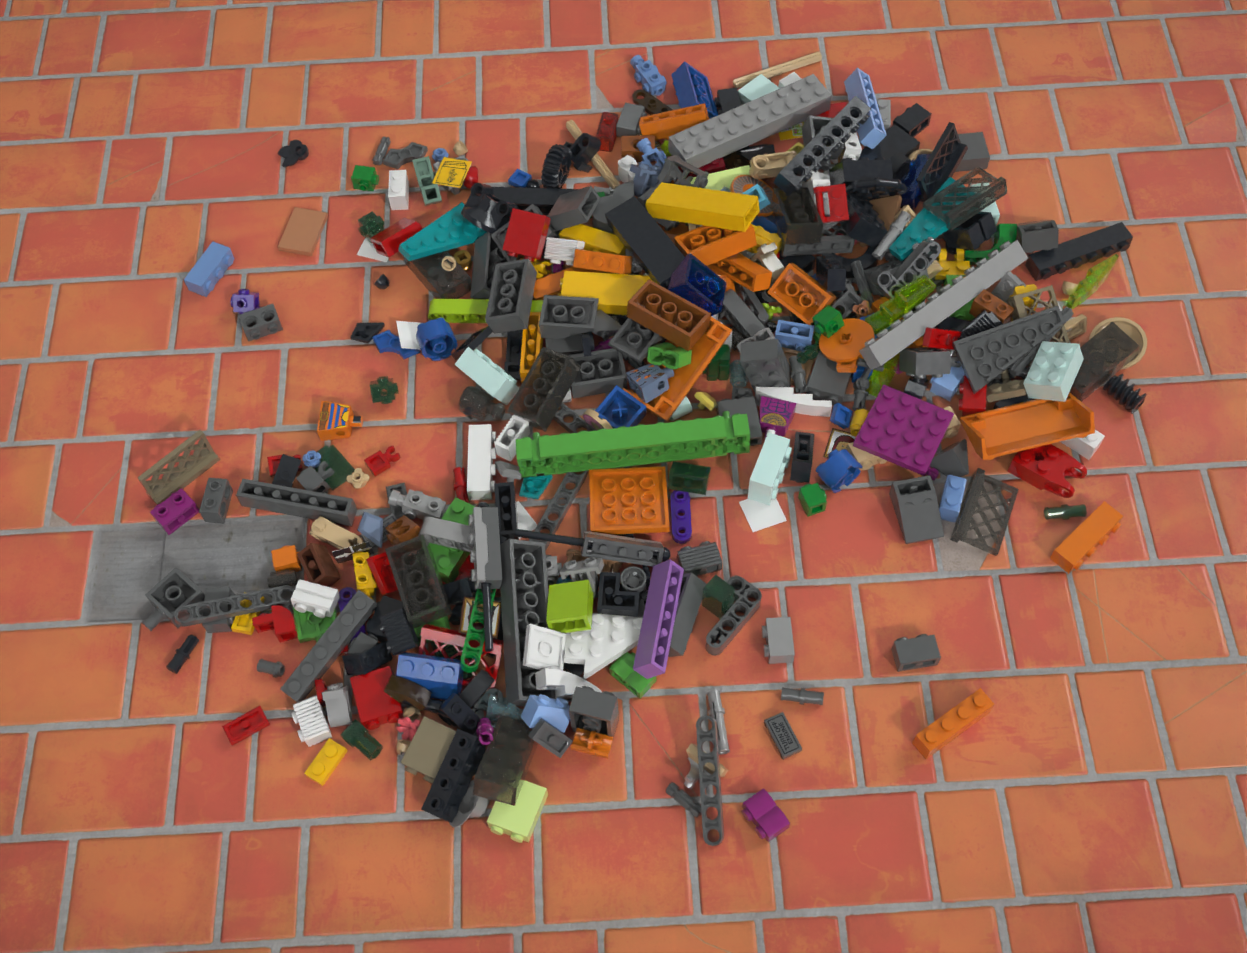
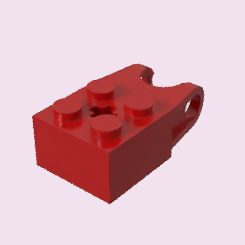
[1007,444,1087,498]

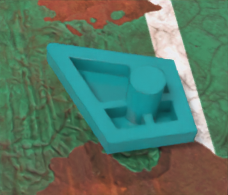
[519,475,553,500]

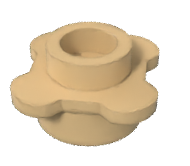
[346,468,370,489]

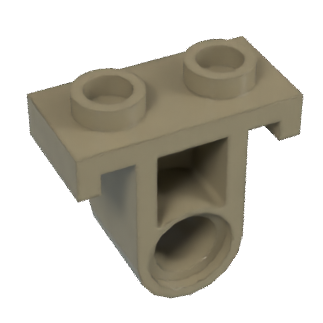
[750,242,785,284]

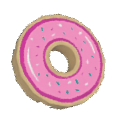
[583,409,613,430]

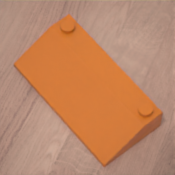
[623,317,732,421]
[960,393,1095,460]

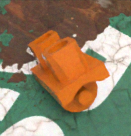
[571,728,613,759]

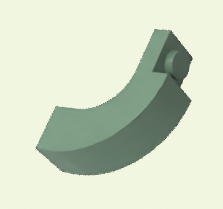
[412,156,442,206]

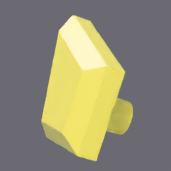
[694,392,717,411]

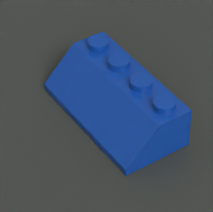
[671,62,718,119]

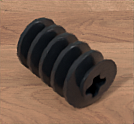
[1103,374,1147,414]

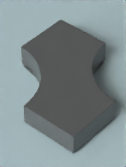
[383,142,428,169]

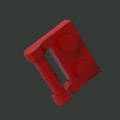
[813,184,849,224]

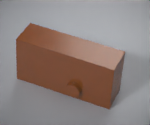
[627,280,711,351]

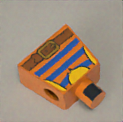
[317,401,363,441]

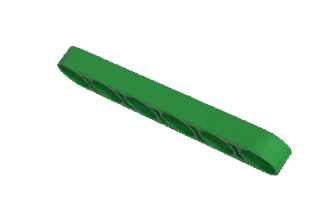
[460,589,496,673]

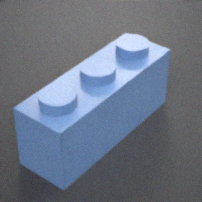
[184,241,235,297]

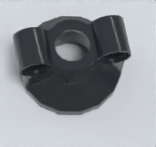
[461,183,518,234]

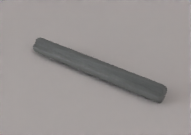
[1009,307,1074,376]

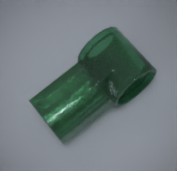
[340,719,383,761]

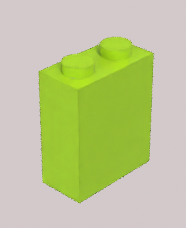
[546,580,593,633]

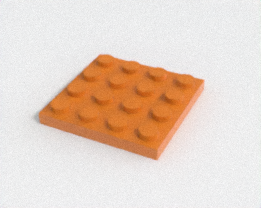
[589,466,670,535]

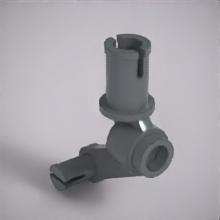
[852,358,884,411]

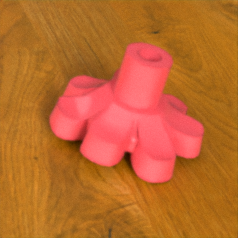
[397,717,420,741]

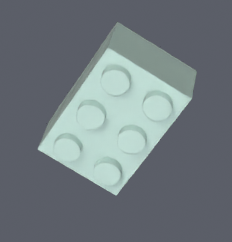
[1023,341,1084,402]
[454,347,521,405]
[748,432,792,505]

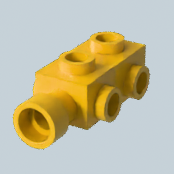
[352,551,378,600]

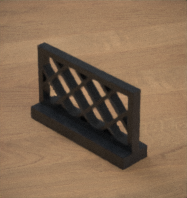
[916,122,968,203]

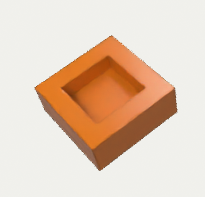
[836,359,858,373]

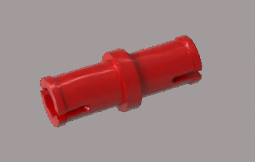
[453,467,469,503]

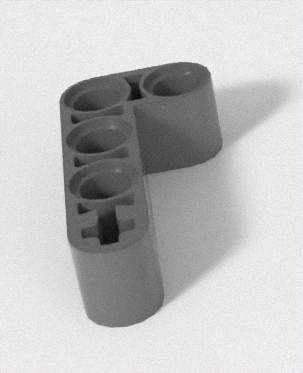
[870,240,941,300]
[714,289,765,339]
[706,576,762,656]

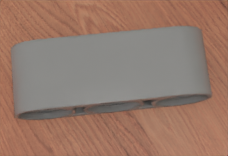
[419,517,473,552]

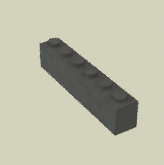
[236,479,357,526]
[280,590,378,702]

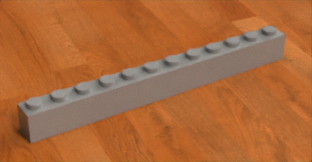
[859,240,1028,370]

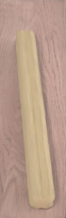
[733,52,822,89]
[566,120,620,189]

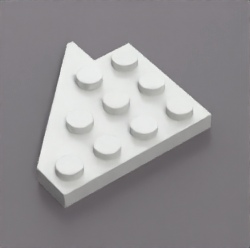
[564,613,643,679]

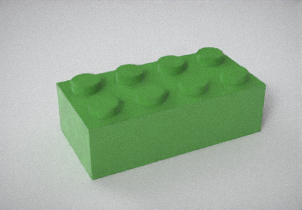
[414,497,476,584]

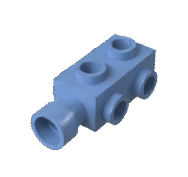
[630,55,667,96]
[636,138,666,182]

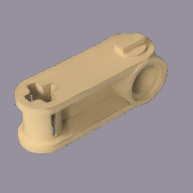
[749,151,797,179]
[309,516,364,549]

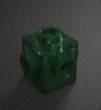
[358,211,384,243]
[370,376,399,404]

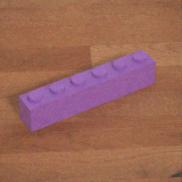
[633,559,684,679]

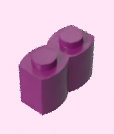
[742,788,790,842]

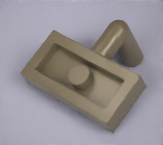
[986,369,1026,402]

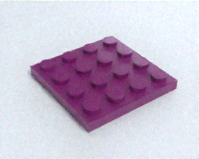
[853,384,954,476]

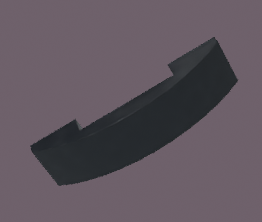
[504,330,523,380]

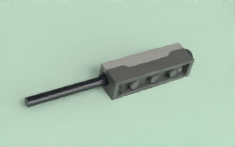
[468,502,502,652]
[514,529,671,566]

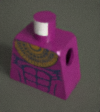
[759,396,796,439]

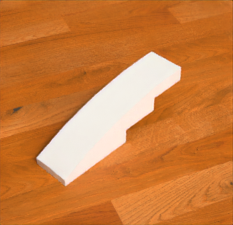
[755,387,832,417]

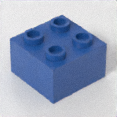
[595,385,646,429]

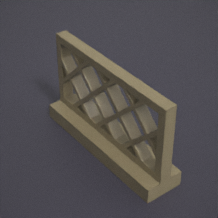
[1007,285,1070,367]
[138,430,220,505]

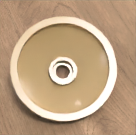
[1088,317,1147,370]

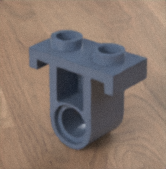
[629,163,662,197]

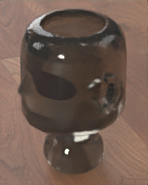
[458,386,506,421]

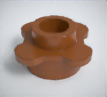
[852,300,874,319]

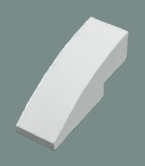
[535,668,602,699]

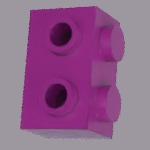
[150,488,199,535]

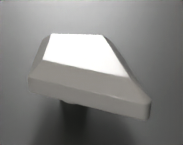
[495,461,522,482]

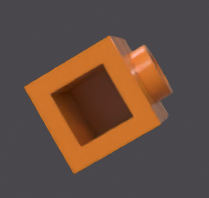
[271,545,302,576]

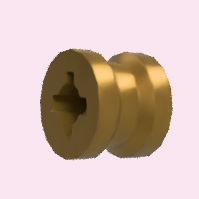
[454,250,472,272]

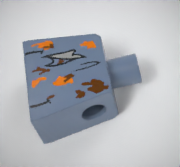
[626,364,674,403]

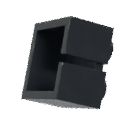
[943,212,997,250]

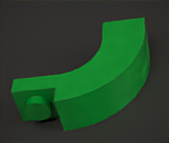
[964,224,1017,265]

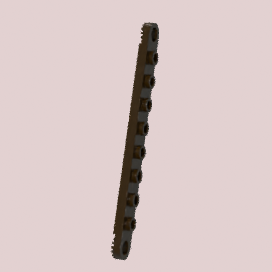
[633,90,751,170]

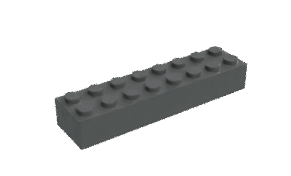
[500,539,556,706]

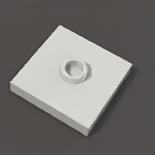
[523,624,566,671]

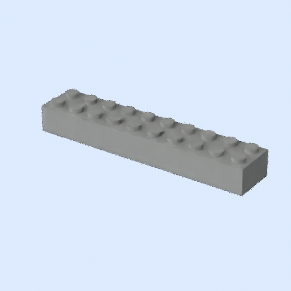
[668,74,832,171]

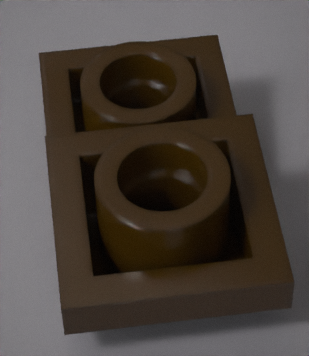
[384,675,432,711]

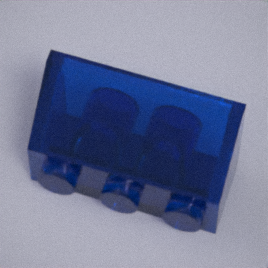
[900,154,931,212]
[668,253,727,316]

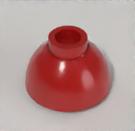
[463,166,478,190]

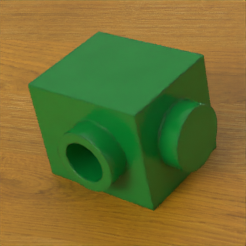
[351,165,379,192]
[812,305,844,338]
[798,483,827,517]

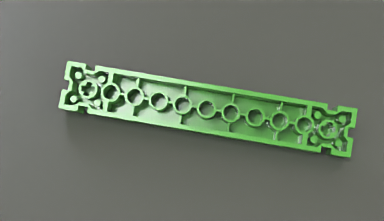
[516,411,750,478]

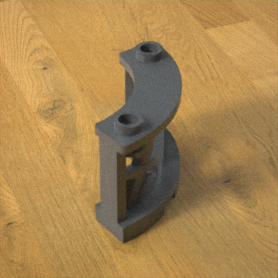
[638,155,709,231]

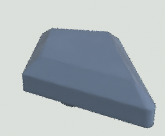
[357,512,383,548]

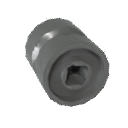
[620,566,647,600]

